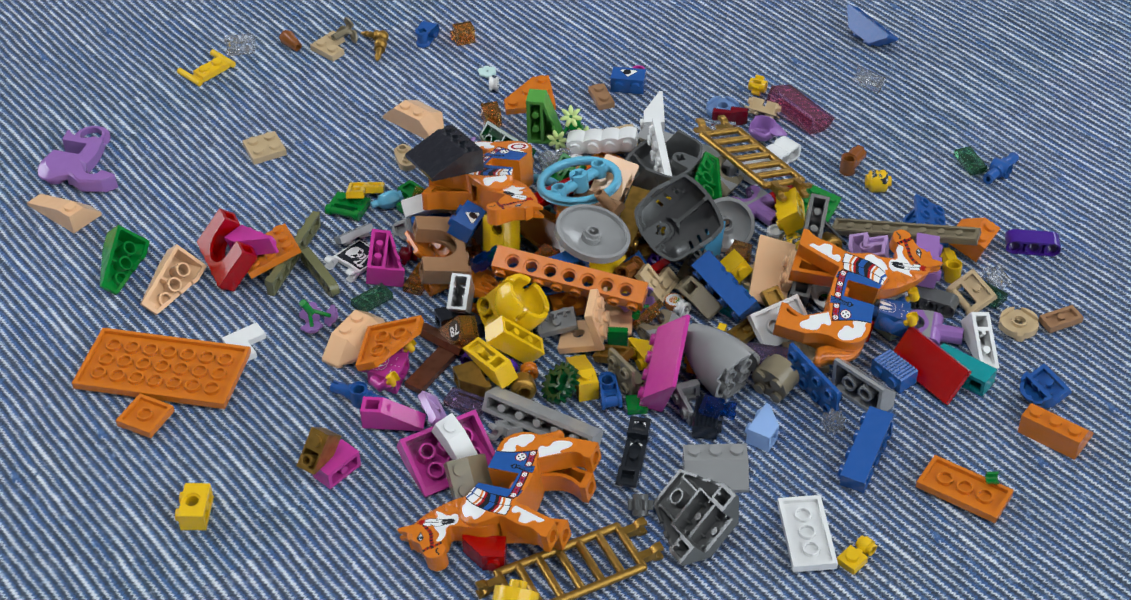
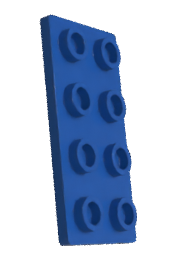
[903,194,949,249]
[787,342,842,421]

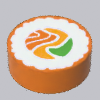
[665,293,684,311]

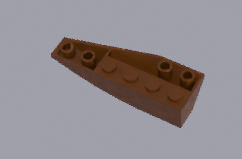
[520,209,566,256]

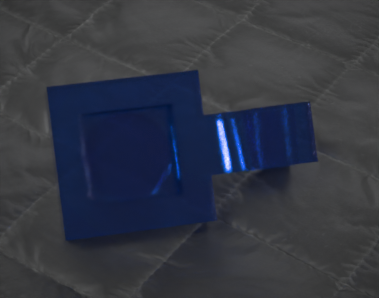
[470,245,497,273]
[699,394,737,420]

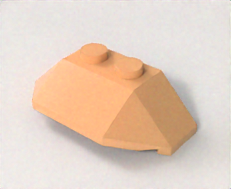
[383,100,444,139]
[322,310,385,369]

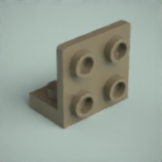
[607,347,644,395]

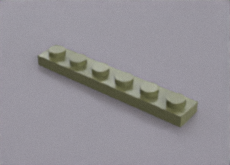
[265,211,321,296]

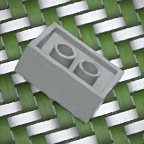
[831,358,896,412]
[682,443,749,493]

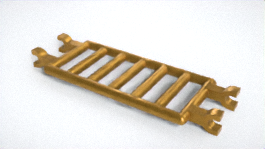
[693,115,812,202]
[475,517,664,600]

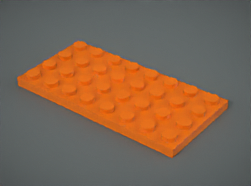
[72,328,251,409]

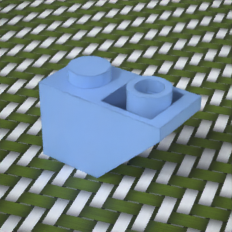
[745,403,779,452]

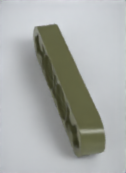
[299,247,340,297]

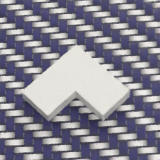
[222,322,266,361]

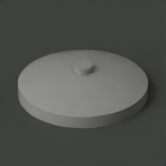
[554,204,631,264]

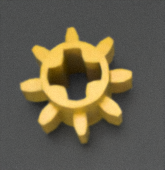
[748,74,768,96]

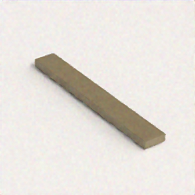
[831,218,981,246]

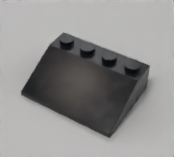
[405,125,484,182]

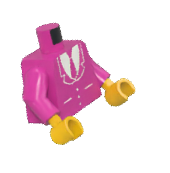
[360,339,417,394]

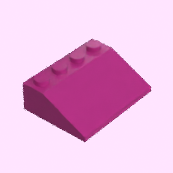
[637,315,690,412]
[397,409,495,498]

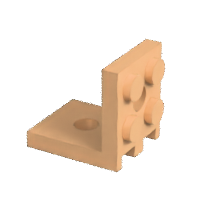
[557,289,610,354]

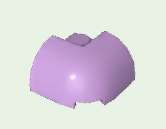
[848,232,890,258]

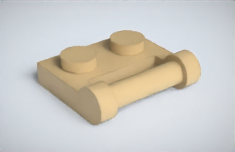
[946,269,997,315]

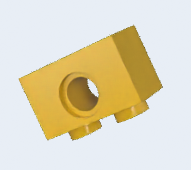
[175,483,214,530]

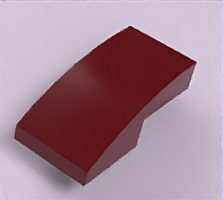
[712,106,748,126]

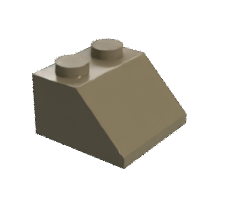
[443,453,493,500]

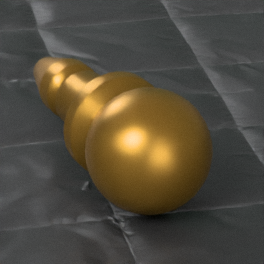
[361,30,389,41]
[374,38,387,61]

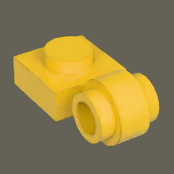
[837,535,877,575]

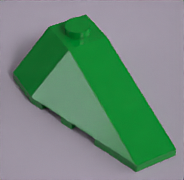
[694,151,722,200]
[99,225,150,295]

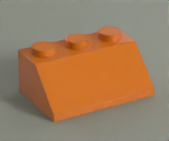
[1018,403,1094,460]

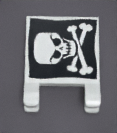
[324,240,370,283]

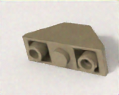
[674,275,723,321]

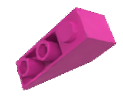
[224,225,279,255]
[360,396,426,431]

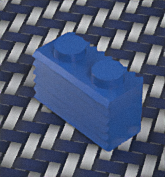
[870,349,918,394]

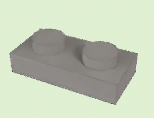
[334,223,374,246]

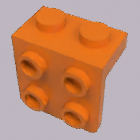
[404,230,452,259]

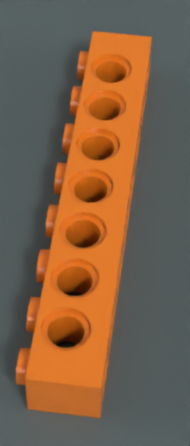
[491,245,648,311]

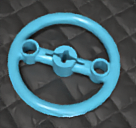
[536,156,622,207]

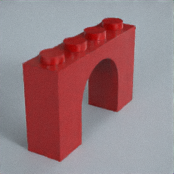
[197,208,258,291]

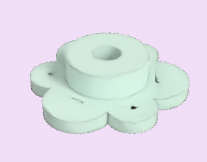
[478,66,496,78]

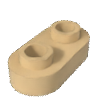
[394,144,416,171]

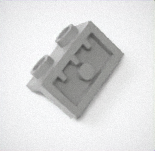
[537,306,578,338]

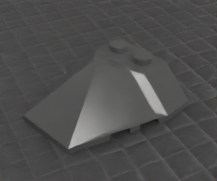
[653,469,739,566]

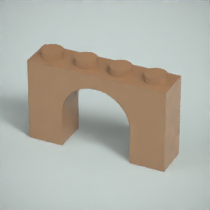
[412,216,472,285]

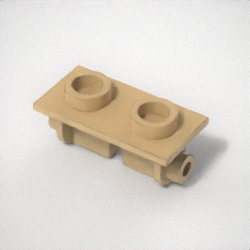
[744,96,782,119]

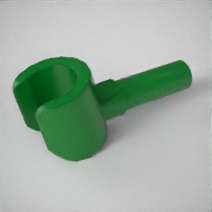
[985,471,999,484]

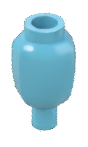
[370,190,404,209]

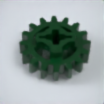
[541,362,580,405]

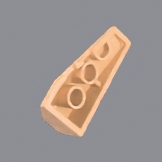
[27,194,102,233]
[140,244,207,315]

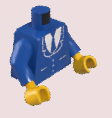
[873,287,920,338]

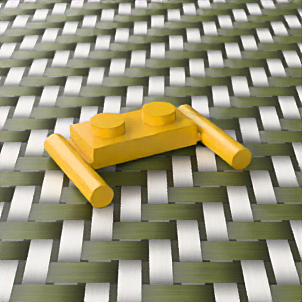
[177,49,236,86]

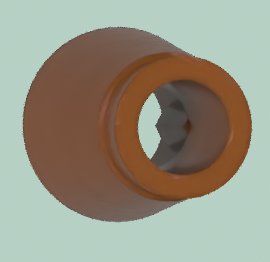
[279,30,302,51]

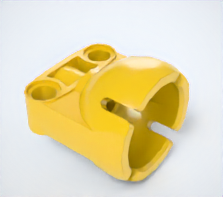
[477,273,549,332]

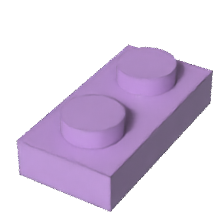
[418,390,447,426]

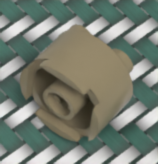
[752,354,800,403]

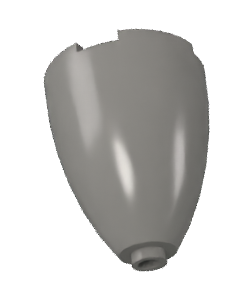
[684,323,760,400]

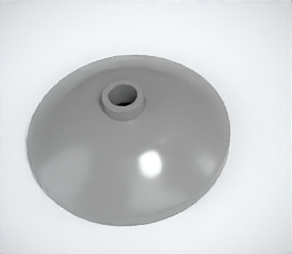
[714,197,755,252]

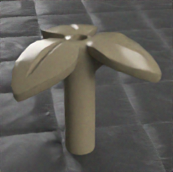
[331,17,358,43]

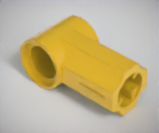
[939,247,962,284]

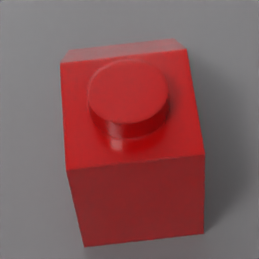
[462,534,507,571]

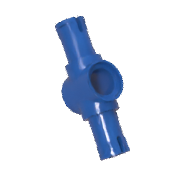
[983,152,1019,184]
[330,380,389,408]

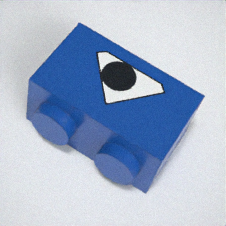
[610,67,646,94]
[447,200,487,244]

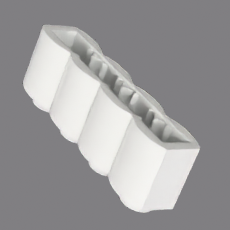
[566,126,638,155]
[739,136,801,186]

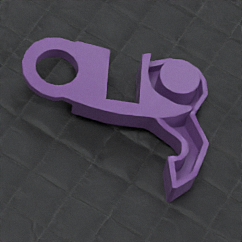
[38,126,118,192]

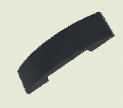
[615,416,651,488]

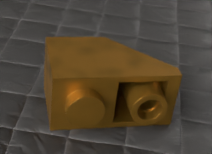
[453,361,492,401]
[296,427,341,475]

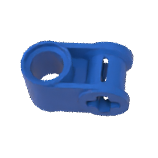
[415,21,439,48]
[598,371,623,410]

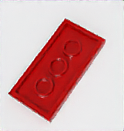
[893,327,972,405]

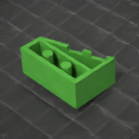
[526,89,564,144]

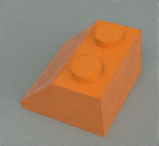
[948,218,1001,262]

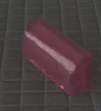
[766,85,835,134]

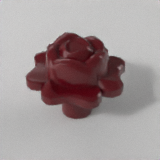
[398,244,418,265]

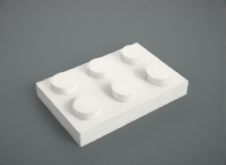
[747,294,808,352]

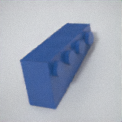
[691,250,761,323]
[837,406,894,493]

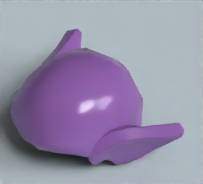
[748,115,788,141]

